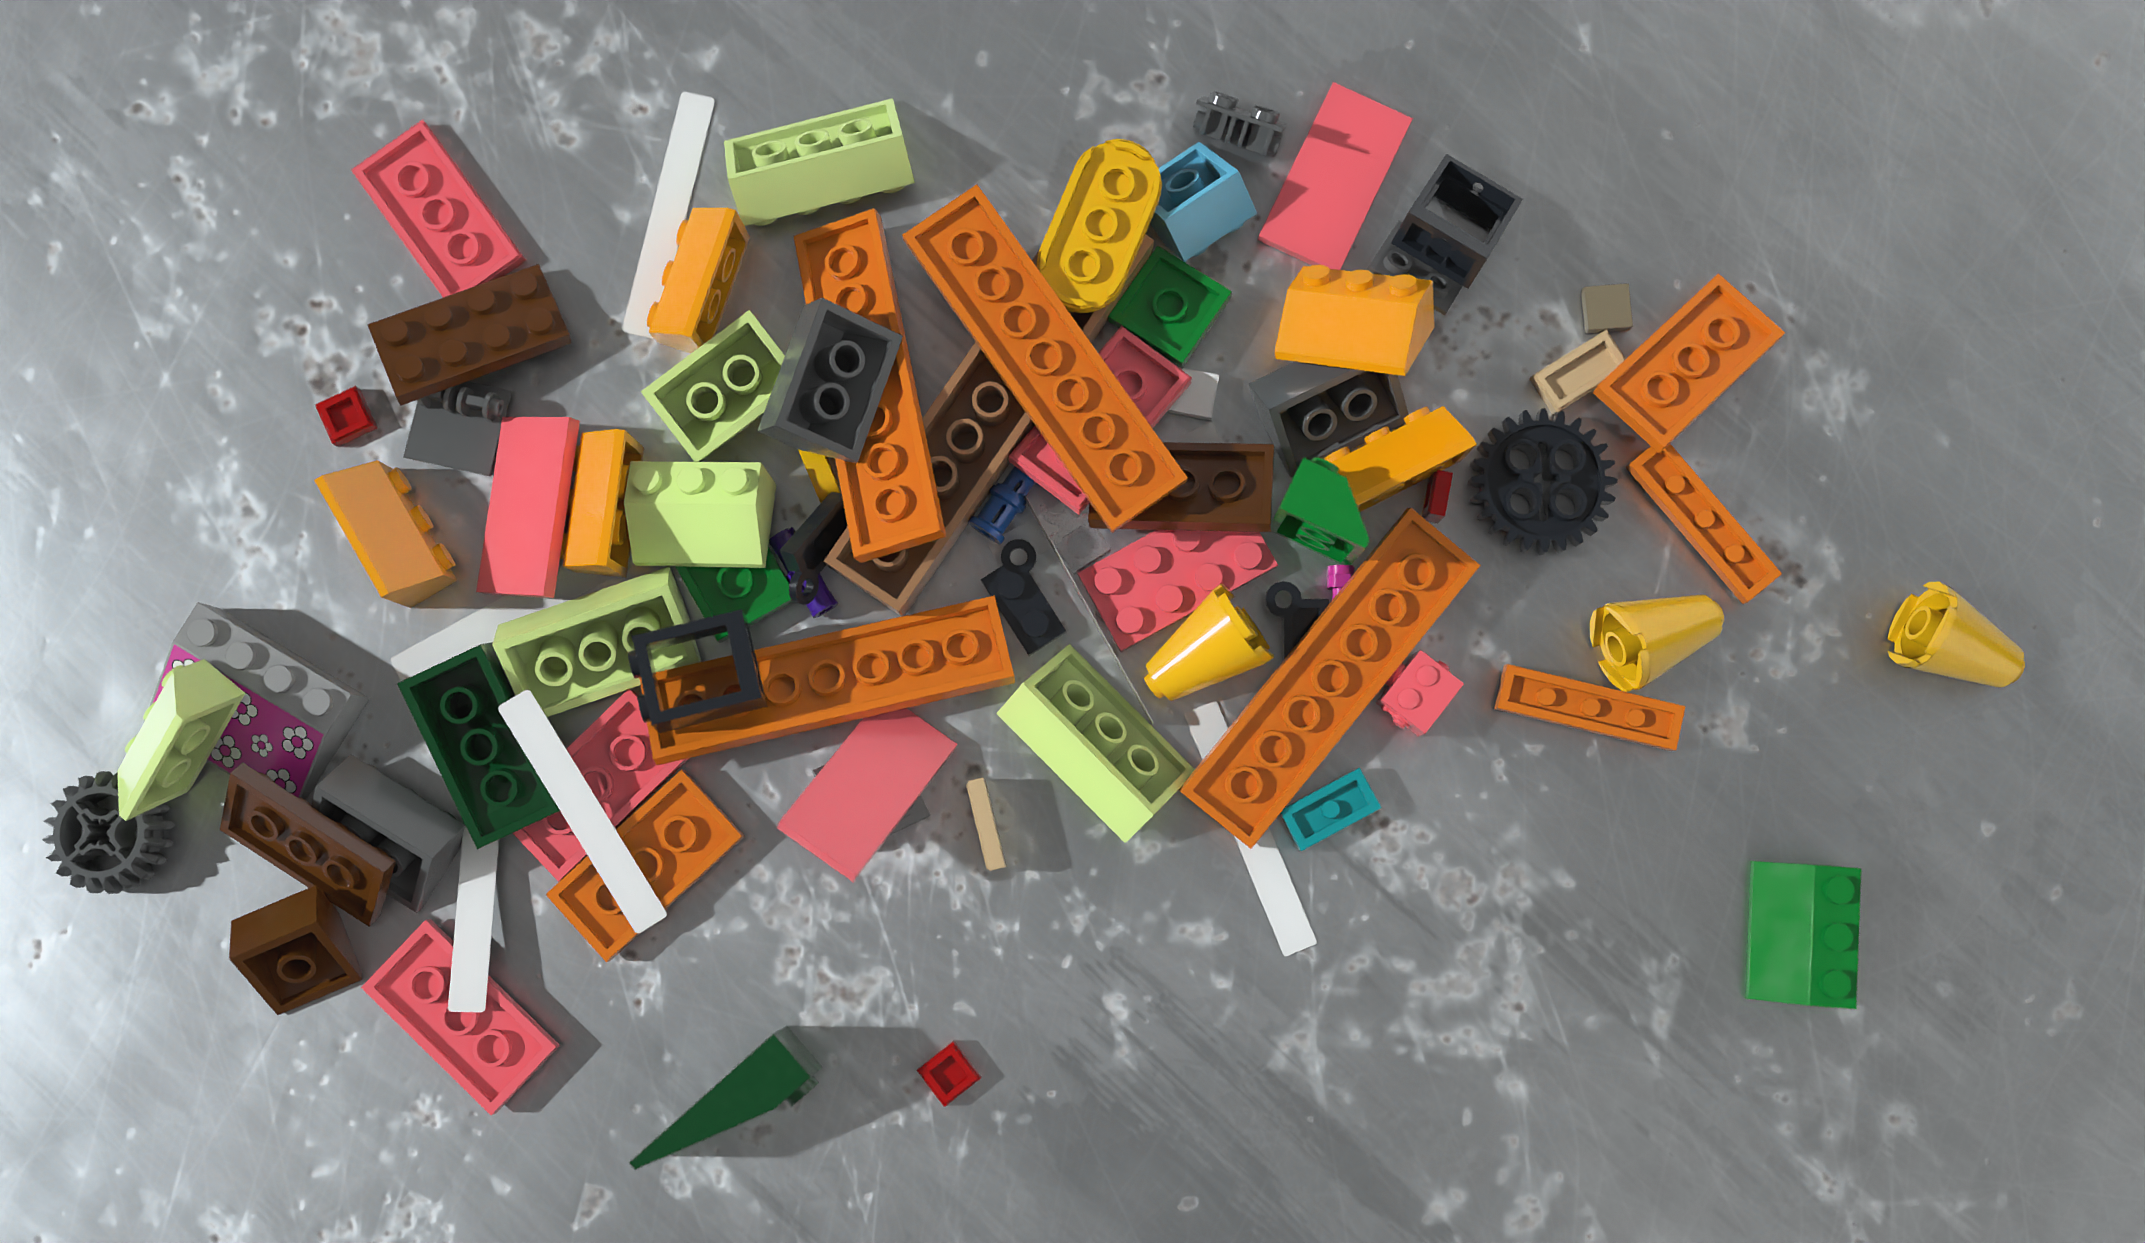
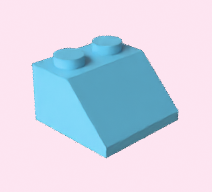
[1150,142,1257,262]

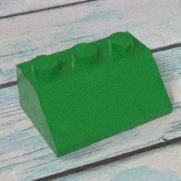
[1271,457,1370,565]
[1745,861,1861,1009]

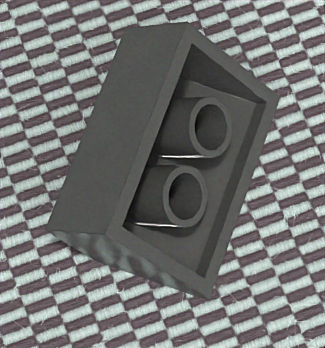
[757,298,903,463]
[1248,362,1409,478]
[312,754,465,913]

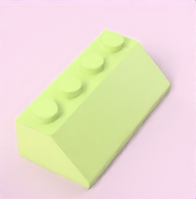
[724,98,915,226]
[492,566,701,717]
[996,644,1195,843]

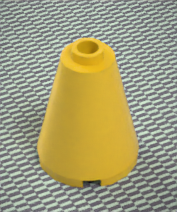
[1888,581,2025,688]
[1144,584,1274,701]
[1590,594,1724,692]

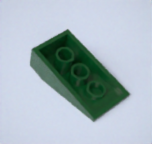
[397,642,560,849]
[629,1026,823,1170]

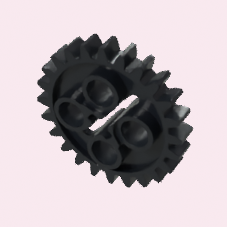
[1468,408,1618,555]

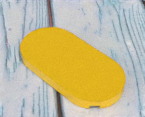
[1037,139,1162,313]

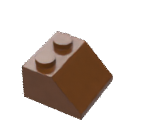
[229,885,363,1016]

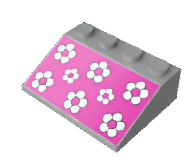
[143,602,370,800]

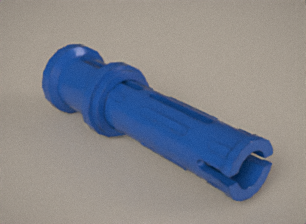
[968,466,1036,545]

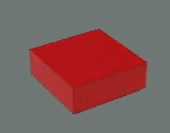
[315,386,378,447]
[1421,470,1453,523]
[917,1040,982,1107]

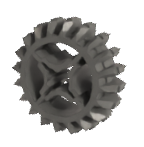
[42,771,175,894]

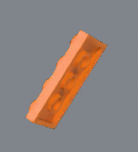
[1593,273,1786,454]
[545,769,745,962]

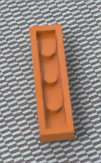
[1625,444,1782,604]
[1494,664,1686,751]

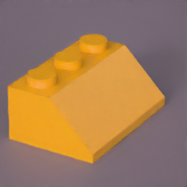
[647,208,750,354]
[1275,265,1435,376]
[1324,406,1477,513]
[560,429,644,578]
[314,460,457,608]

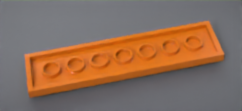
[902,184,1188,533]
[793,208,946,563]
[1179,507,1481,849]
[640,595,1015,765]

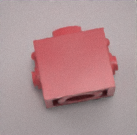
[1376,650,1464,736]

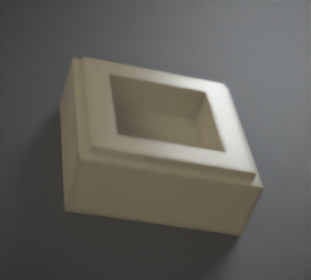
[1581,283,1633,334]

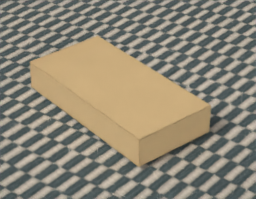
[1529,329,1626,416]
[966,777,1007,871]

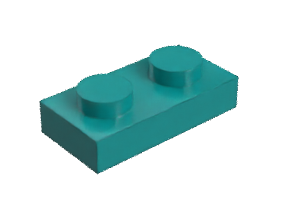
[1280,768,1382,851]

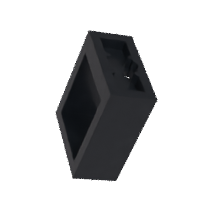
[1391,154,1523,289]
[628,609,768,733]

